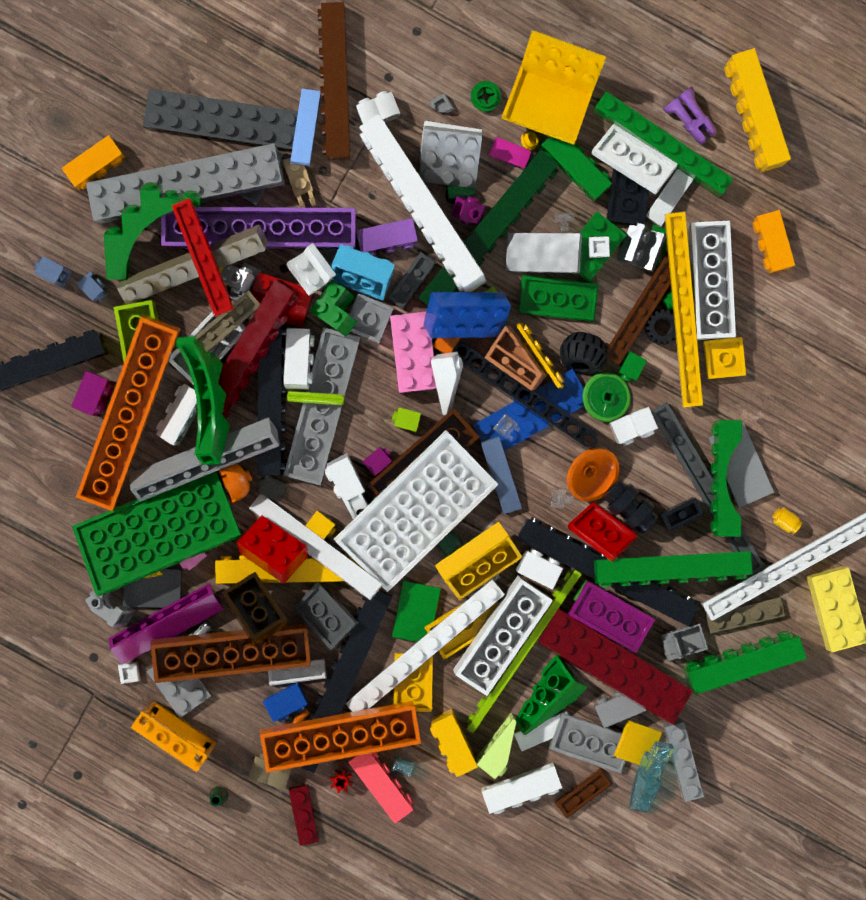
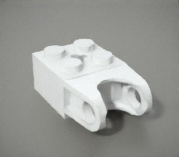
[325,453,369,520]

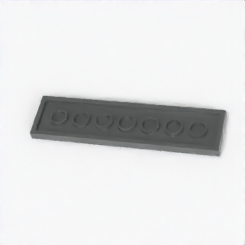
[143,89,298,150]

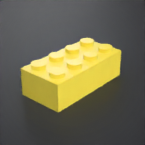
[806,566,866,652]

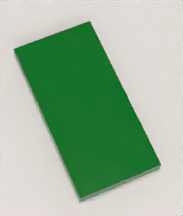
[518,275,599,322]

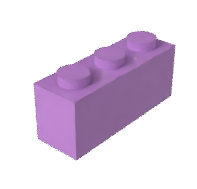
[356,218,418,256]

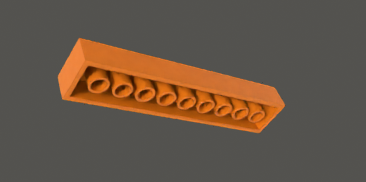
[75,315,181,511]

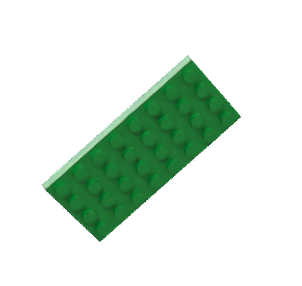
[72,471,242,597]

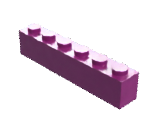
[108,583,223,664]

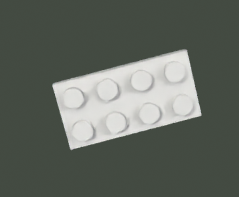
[591,124,677,195]

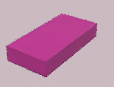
[489,137,531,169]

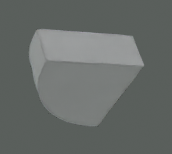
[428,93,454,114]

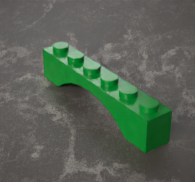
[711,420,742,537]

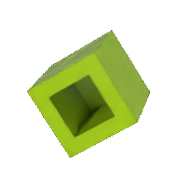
[391,408,421,432]

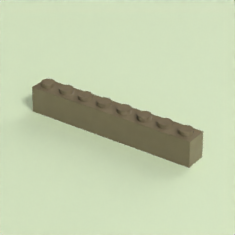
[117,225,268,305]

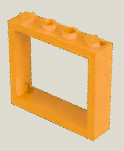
[131,700,217,772]

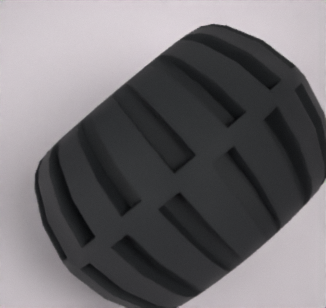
[560,332,607,375]

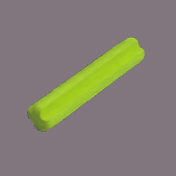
[287,391,344,405]

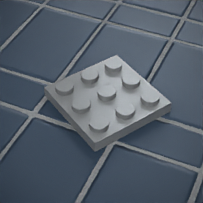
[419,126,483,189]

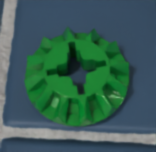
[470,81,501,112]

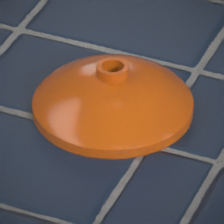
[567,447,619,502]

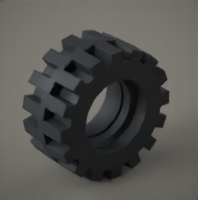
[645,310,676,345]

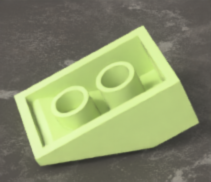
[476,713,516,779]

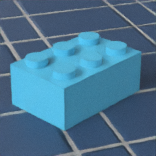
[332,244,395,301]

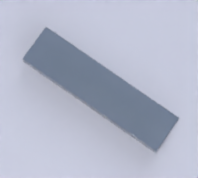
[481,436,522,514]

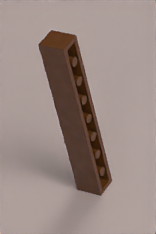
[318,2,350,160]

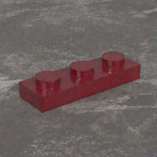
[288,784,319,846]

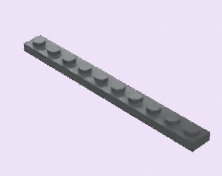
[651,402,765,577]

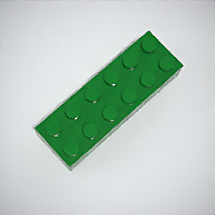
[682,631,807,695]

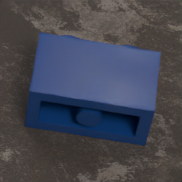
[263,682,309,723]

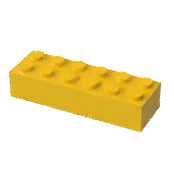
[724,48,791,173]

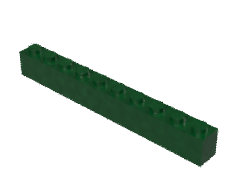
[418,150,559,307]

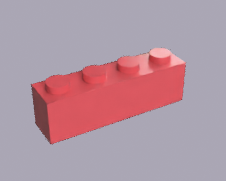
[349,752,414,824]

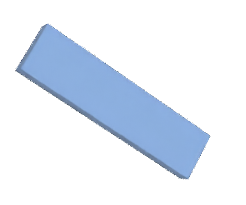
[290,89,321,166]

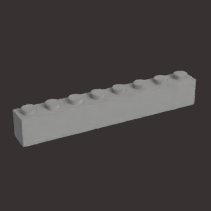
[130,418,279,501]

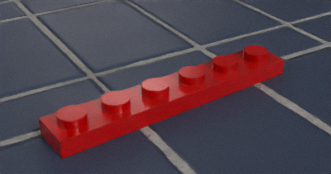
[172,198,234,316]

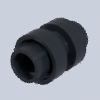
[603,480,658,534]

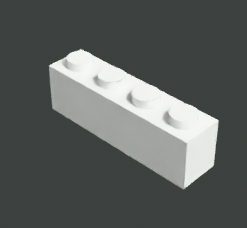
[481,763,562,814]

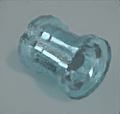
[391,755,415,778]

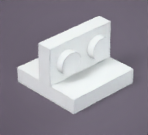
[286,243,336,296]

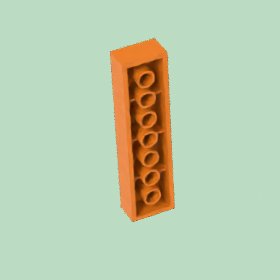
[260,701,421,773]

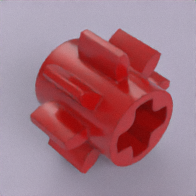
[329,769,353,794]

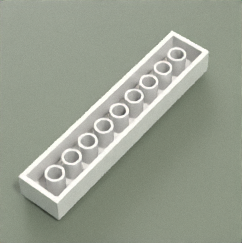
[359,114,486,292]

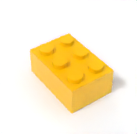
[430,709,478,777]

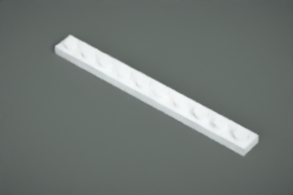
[701,512,866,621]
[345,579,505,712]

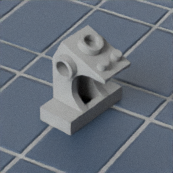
[221,262,262,301]
[85,590,136,627]

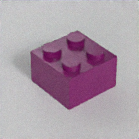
[71,371,116,417]

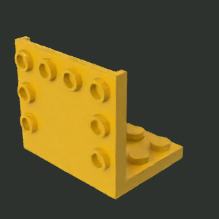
[501,30,606,145]

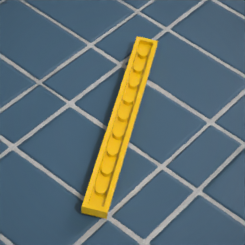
[664,212,703,407]

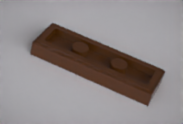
[555,768,612,819]

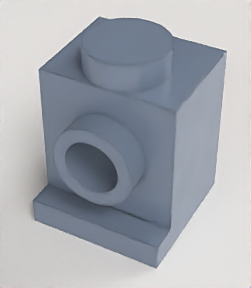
[77,271,108,302]

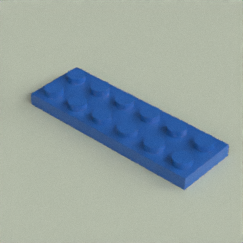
[472,369,584,451]

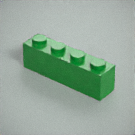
[540,136,612,202]

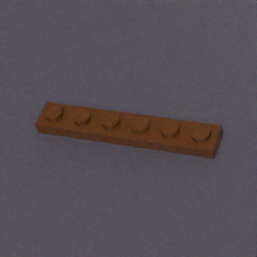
[607,257,671,365]

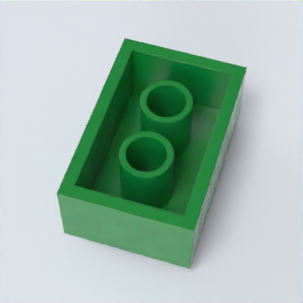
[577,211,627,282]

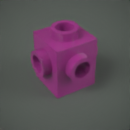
[451,196,485,225]

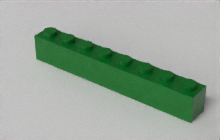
[593,91,733,198]
[594,551,752,587]

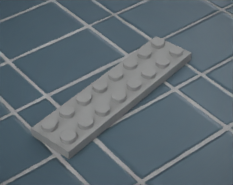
[284,327,361,486]

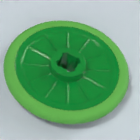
[583,372,631,422]

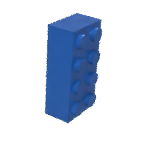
[423,292,511,338]

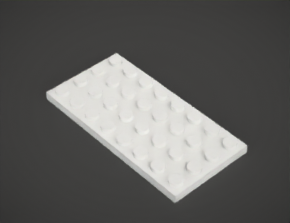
[334,430,499,592]

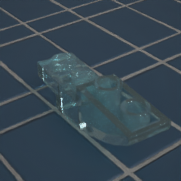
[629,741,674,812]

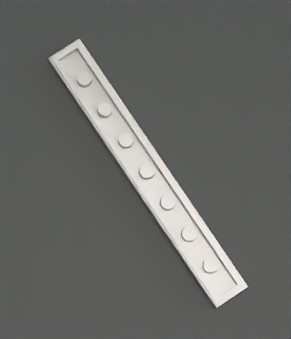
[249,493,382,600]

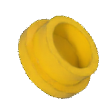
[521,131,539,151]

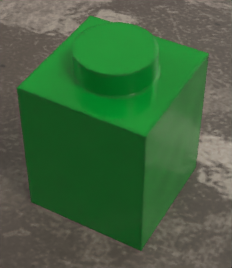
[617,352,647,383]

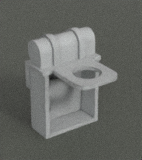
[660,622,708,661]

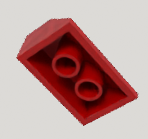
[251,272,315,329]

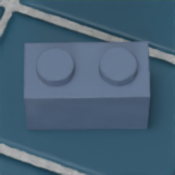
[34,256,72,288]

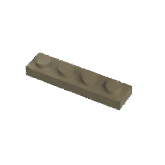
[195,291,260,353]
[705,597,785,634]

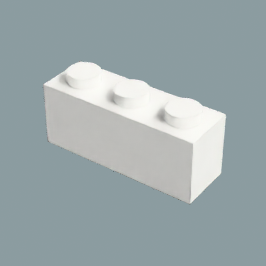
[284,328,315,390]

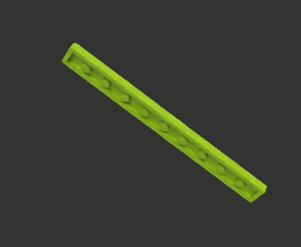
[466,569,581,733]

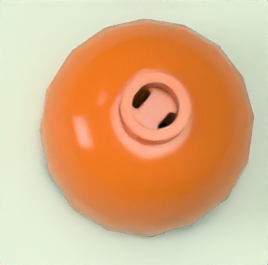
[219,464,252,503]

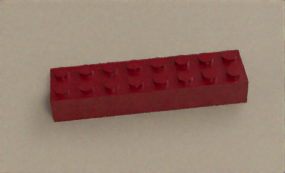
[538,609,693,726]

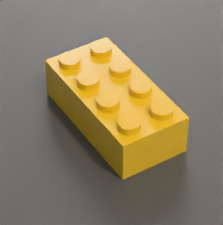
[435,522,523,601]

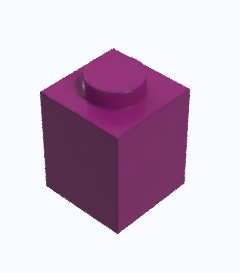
[362,447,393,476]

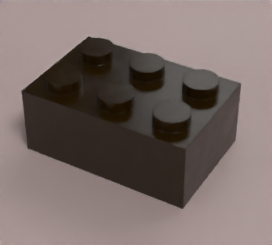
[222,572,287,646]

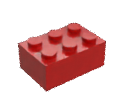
[237,515,308,584]

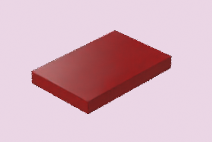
[568,502,637,562]

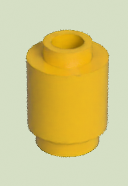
[772,507,802,534]

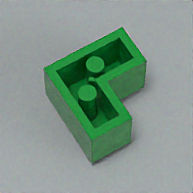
[310,280,357,337]

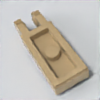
[283,158,317,208]

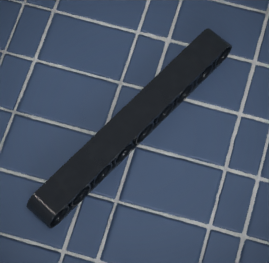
[453,343,598,450]

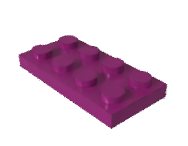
[568,581,655,653]

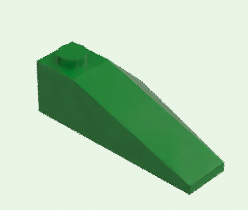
[516,655,588,735]

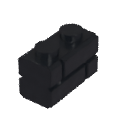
[658,497,704,532]

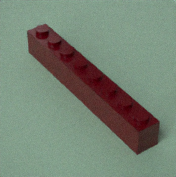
[196,279,301,419]

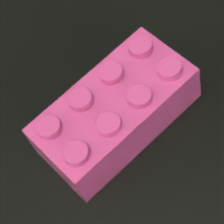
[390,312,437,393]

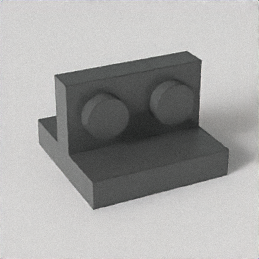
[617,223,667,272]

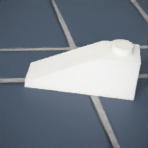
[431,352,463,415]

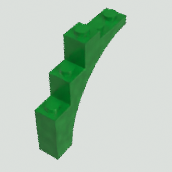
[103,182,202,280]
[176,336,230,465]

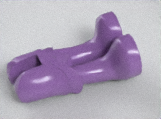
[663,86,717,145]

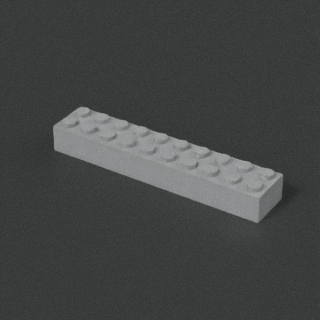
[86,144,285,224]

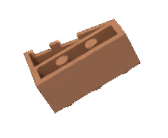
[485,325,547,391]

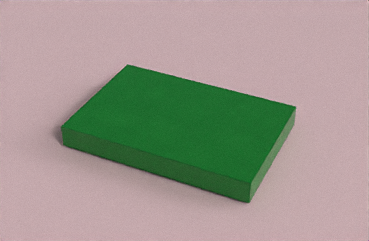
[392,580,441,642]

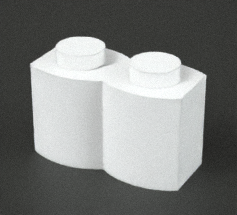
[356,91,400,124]

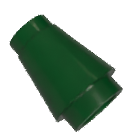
[446,185,475,204]
[209,786,228,806]

